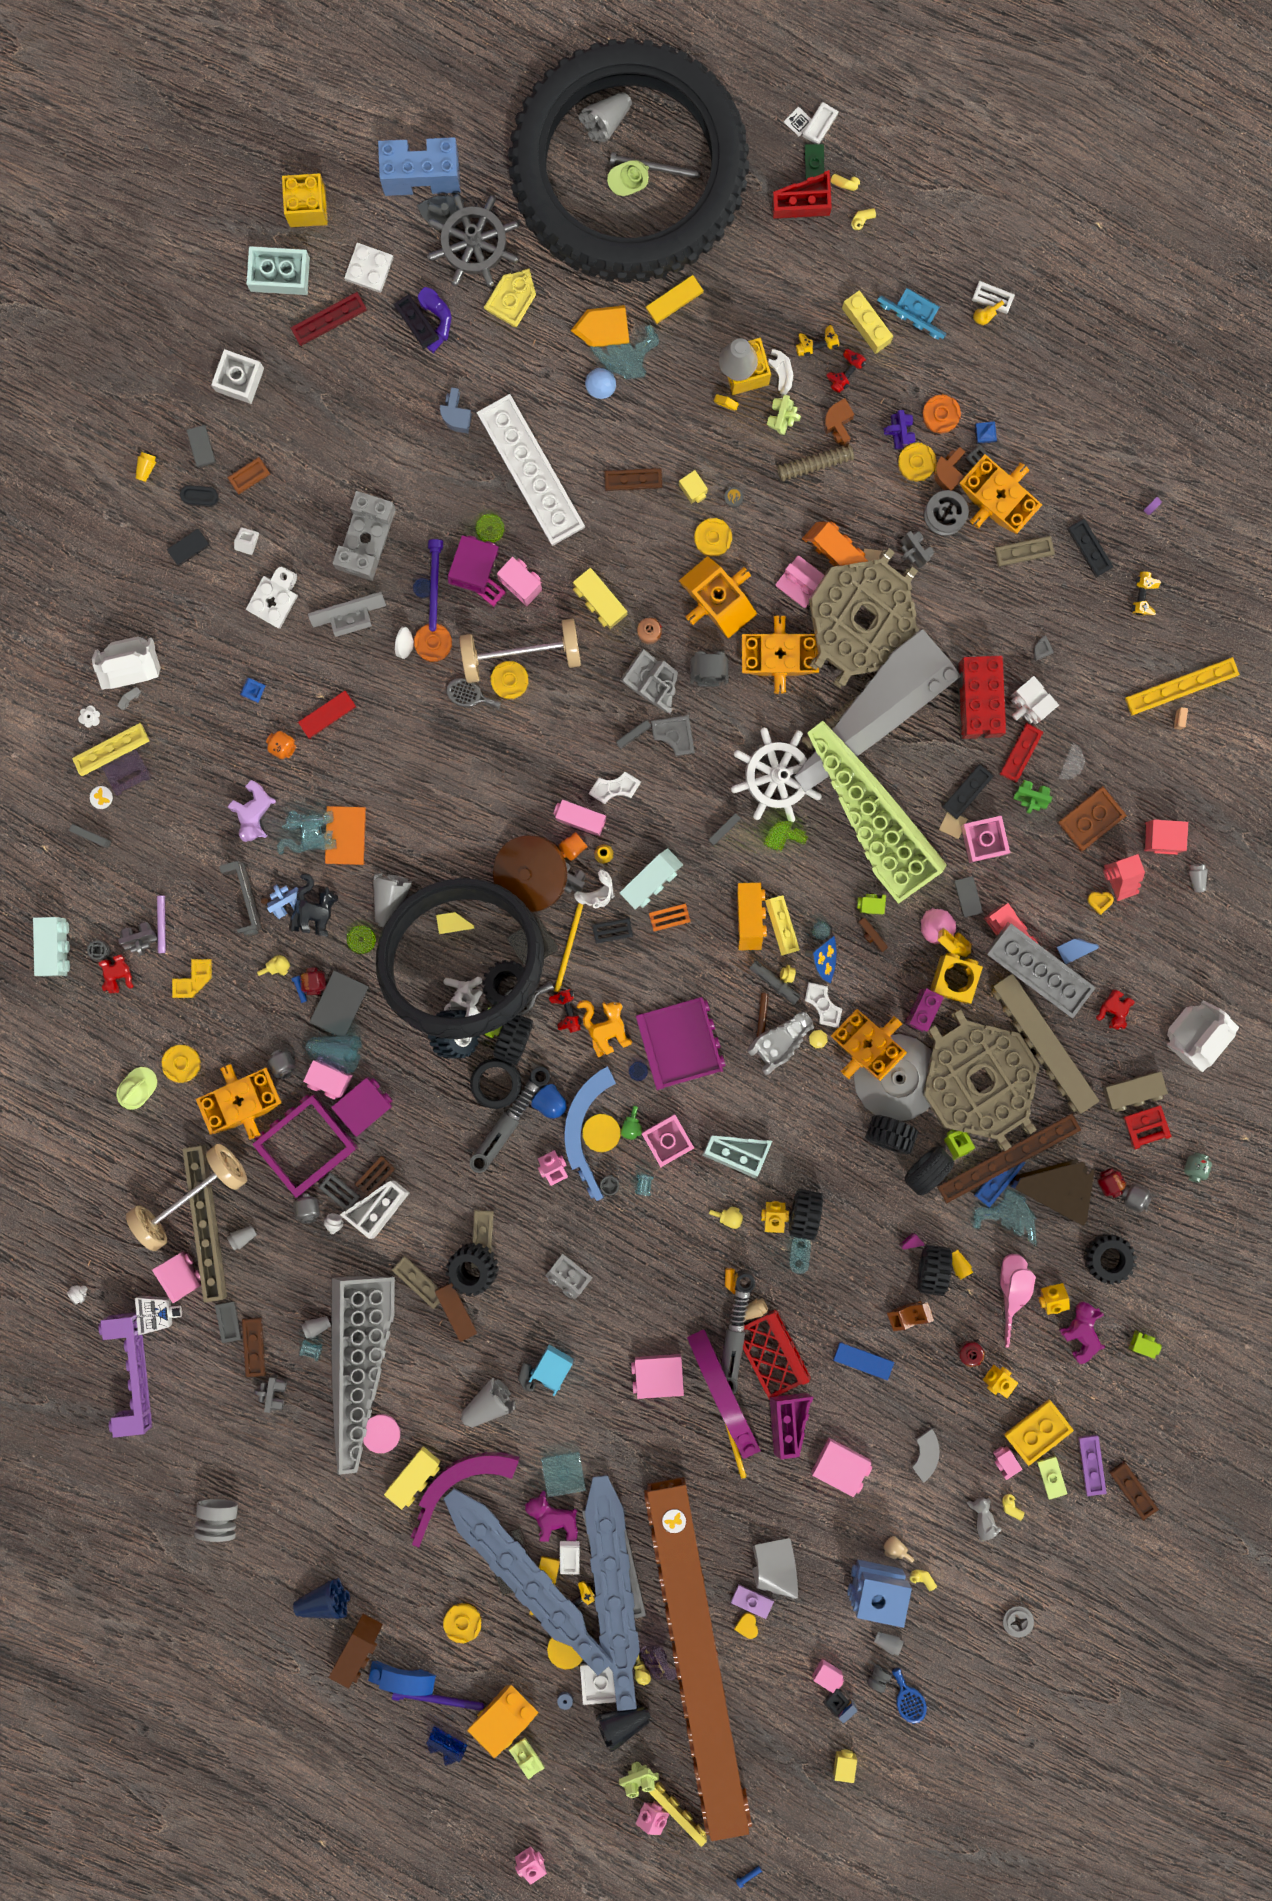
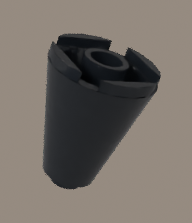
[595,1705,651,1752]

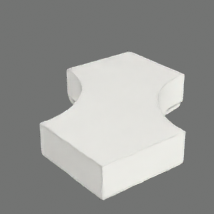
[589,772,641,804]
[804,982,842,1028]

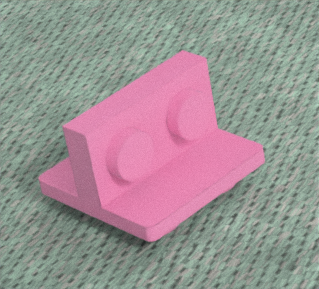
[776,556,824,608]

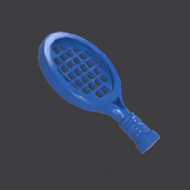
[892,1668,927,1724]

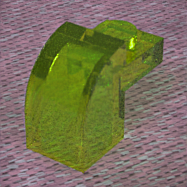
[763,821,808,852]

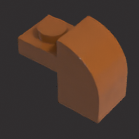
[824,398,855,446]
[934,447,965,491]
[887,1301,934,1331]

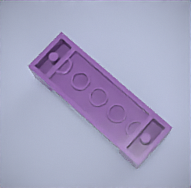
[99,1312,152,1438]

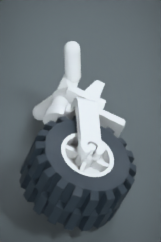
[428,977,483,1058]

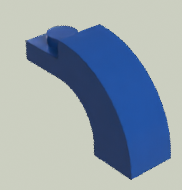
[368,1661,436,1696]

